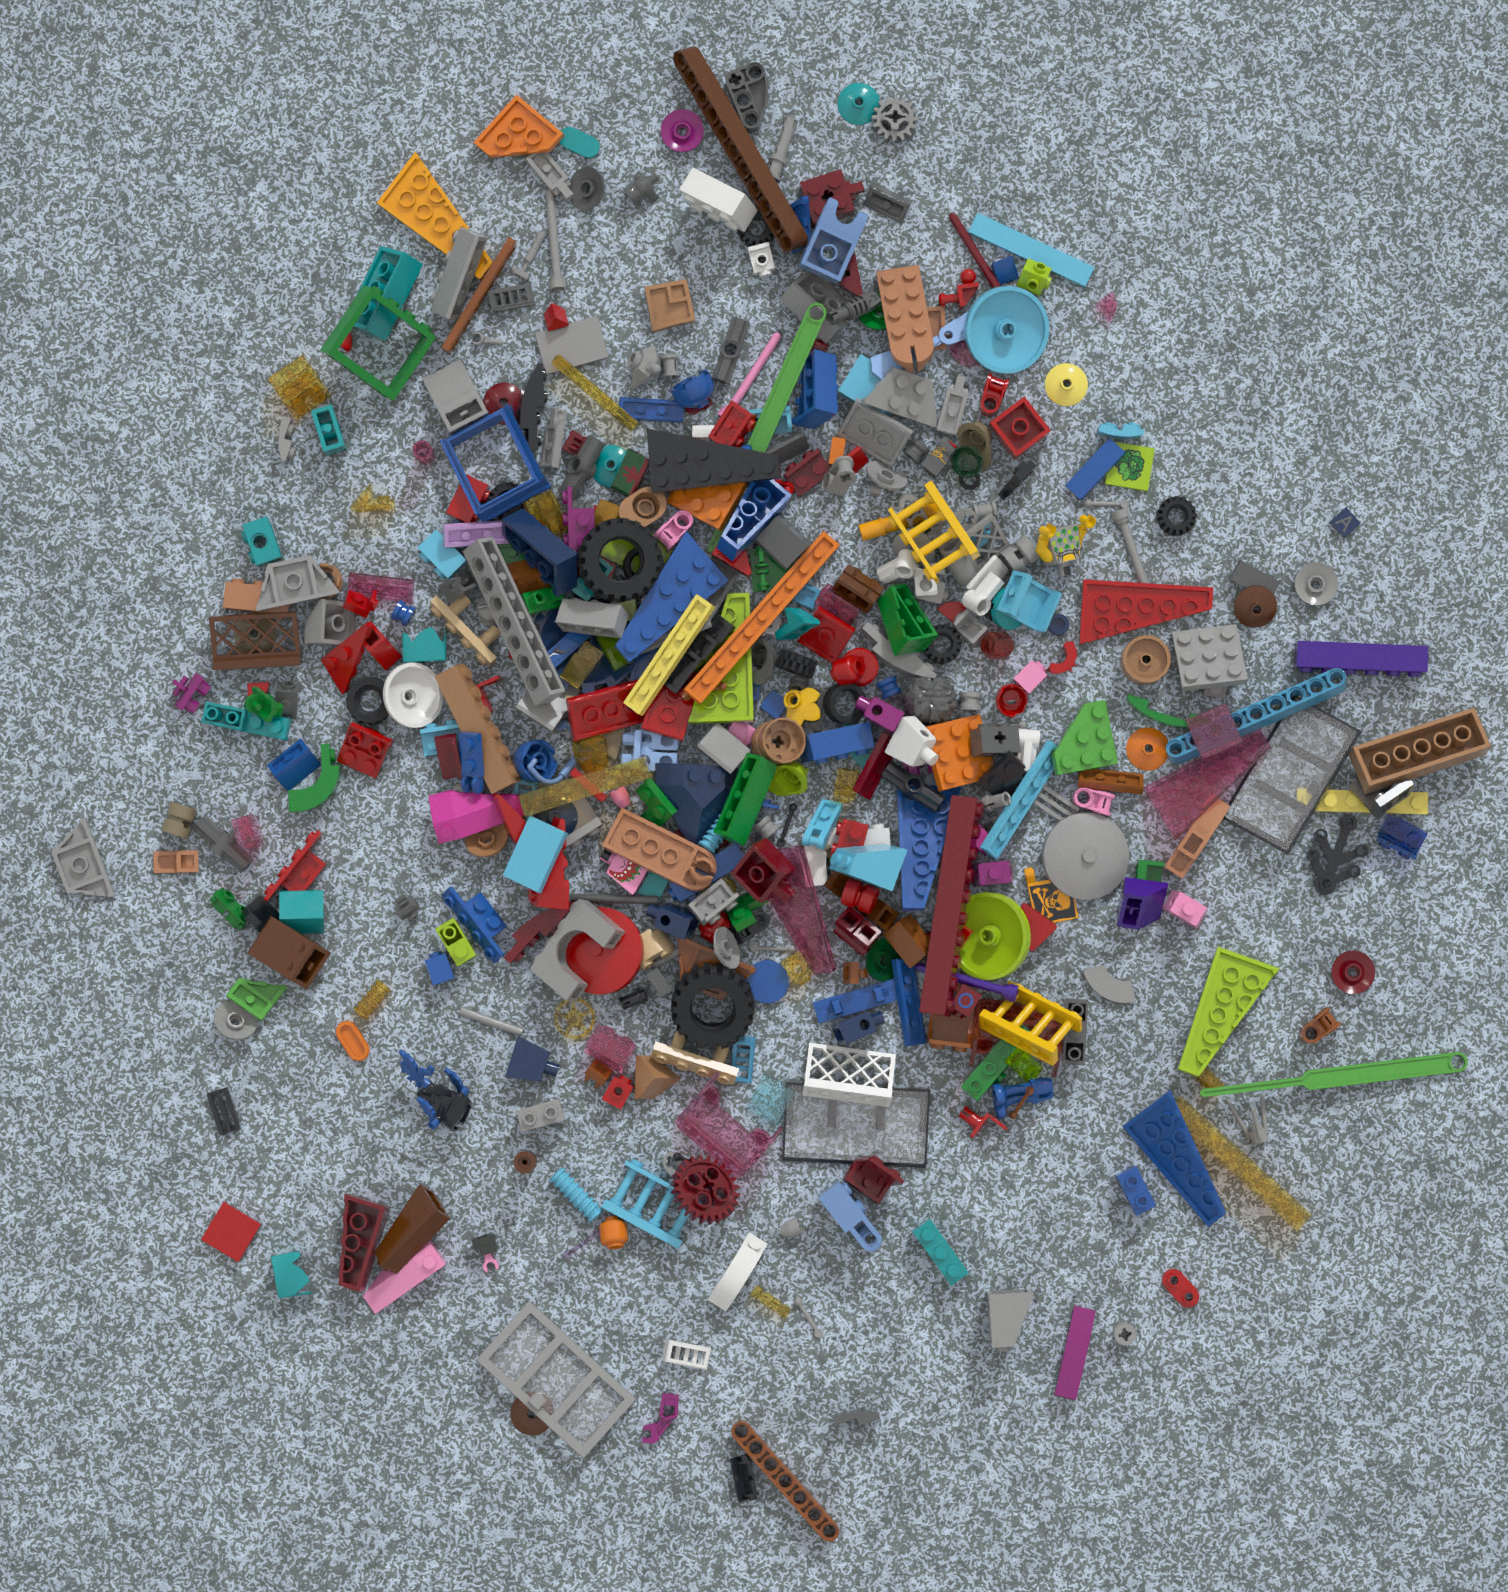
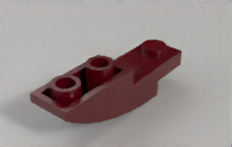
[504,902,573,964]

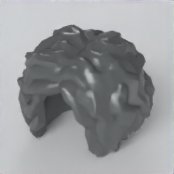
[902,676,958,726]

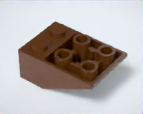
[247,916,331,989]

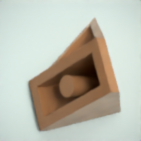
[634,1055,682,1099]

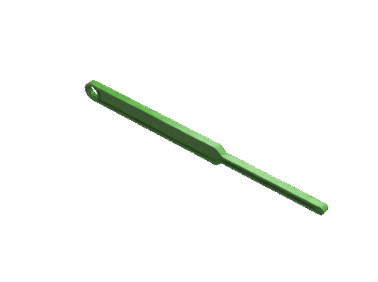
[707,303,826,553]
[1199,1052,1468,1097]

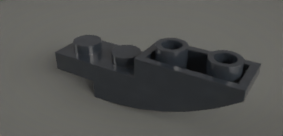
[516,363,548,452]

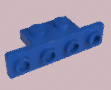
[442,886,507,964]

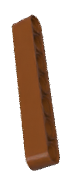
[731,1420,839,1542]

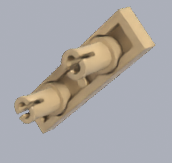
[430,595,501,667]
[651,1031,739,1085]

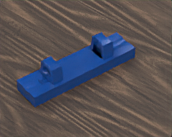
[813,979,897,1023]

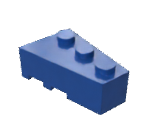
[792,349,838,429]
[800,722,875,765]

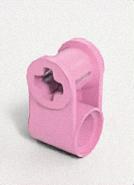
[653,510,693,552]
[1072,788,1116,817]

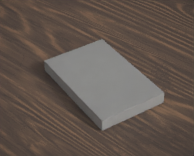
[535,316,609,375]
[837,398,913,467]

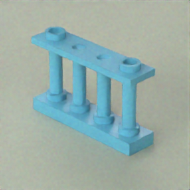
[601,1158,702,1249]

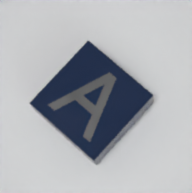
[1329,507,1360,538]

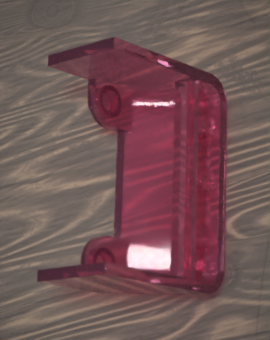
[676,1072,783,1177]

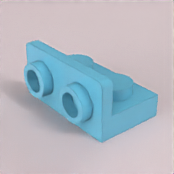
[419,720,461,757]

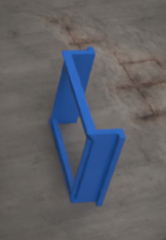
[439,403,552,522]

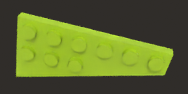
[688,593,754,724]
[1177,947,1280,1077]

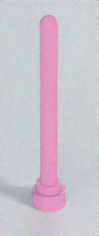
[717,332,781,418]

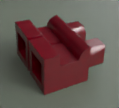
[833,907,882,956]

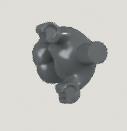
[623,172,660,206]

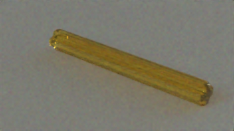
[552,354,638,432]

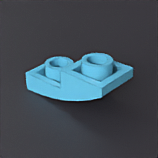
[1096,422,1145,440]

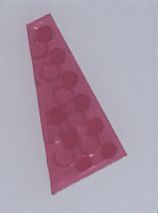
[770,844,836,975]

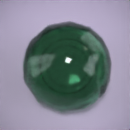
[950,445,984,479]

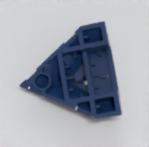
[654,763,739,846]

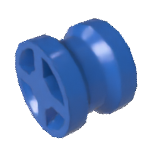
[390,600,416,627]
[876,675,902,700]

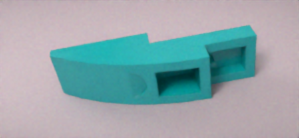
[201,701,292,741]

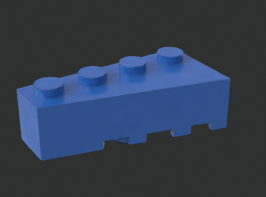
[716,480,792,562]

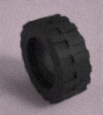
[346,676,389,725]

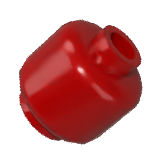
[830,655,864,685]
[699,912,731,944]

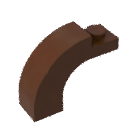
[823,871,899,932]

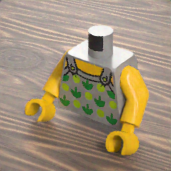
[1033,515,1096,577]

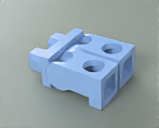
[621,730,679,772]

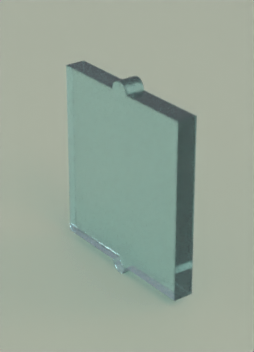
[747,1074,795,1125]

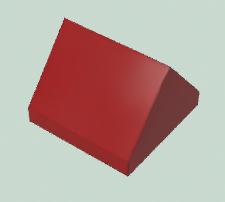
[544,303,569,332]

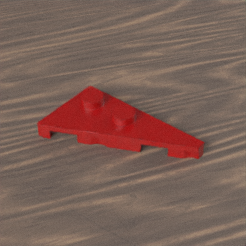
[320,621,373,695]

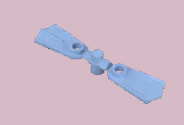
[870,312,968,380]

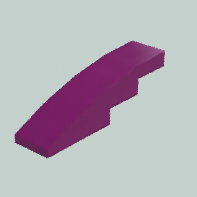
[1054,1305,1096,1401]

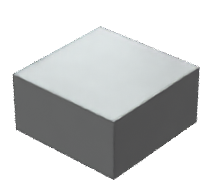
[646,968,673,997]

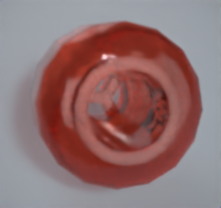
[980,631,1014,660]

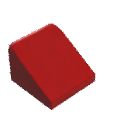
[846,446,869,474]

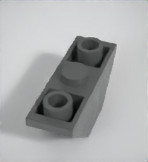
[1062,998,1088,1066]

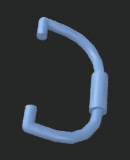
[527,720,581,785]

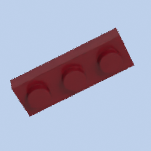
[852,733,892,800]

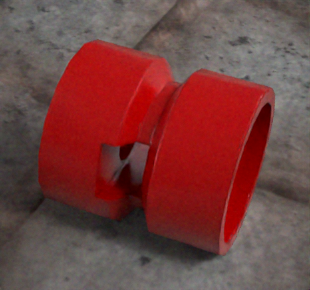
[841,878,880,915]

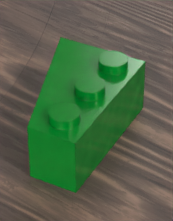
[877,583,938,656]

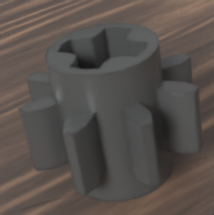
[393,894,420,921]

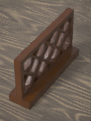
[209,611,302,670]

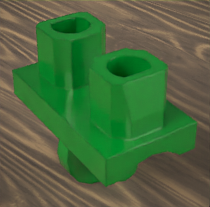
[521,586,564,615]
[244,687,284,722]

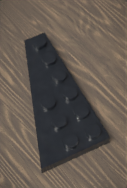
[646,428,781,494]

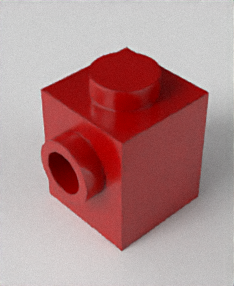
[602,1074,634,1110]

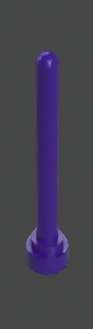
[915,963,1019,1002]

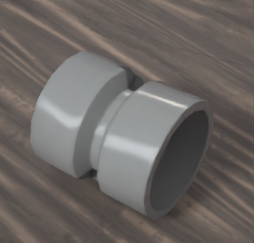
[1000,535,1040,572]

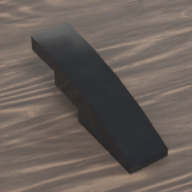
[664,613,736,694]

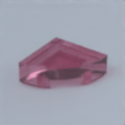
[1095,291,1117,322]

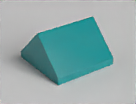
[279,890,324,934]

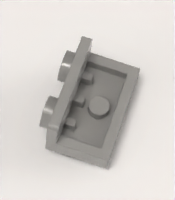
[687,878,740,926]

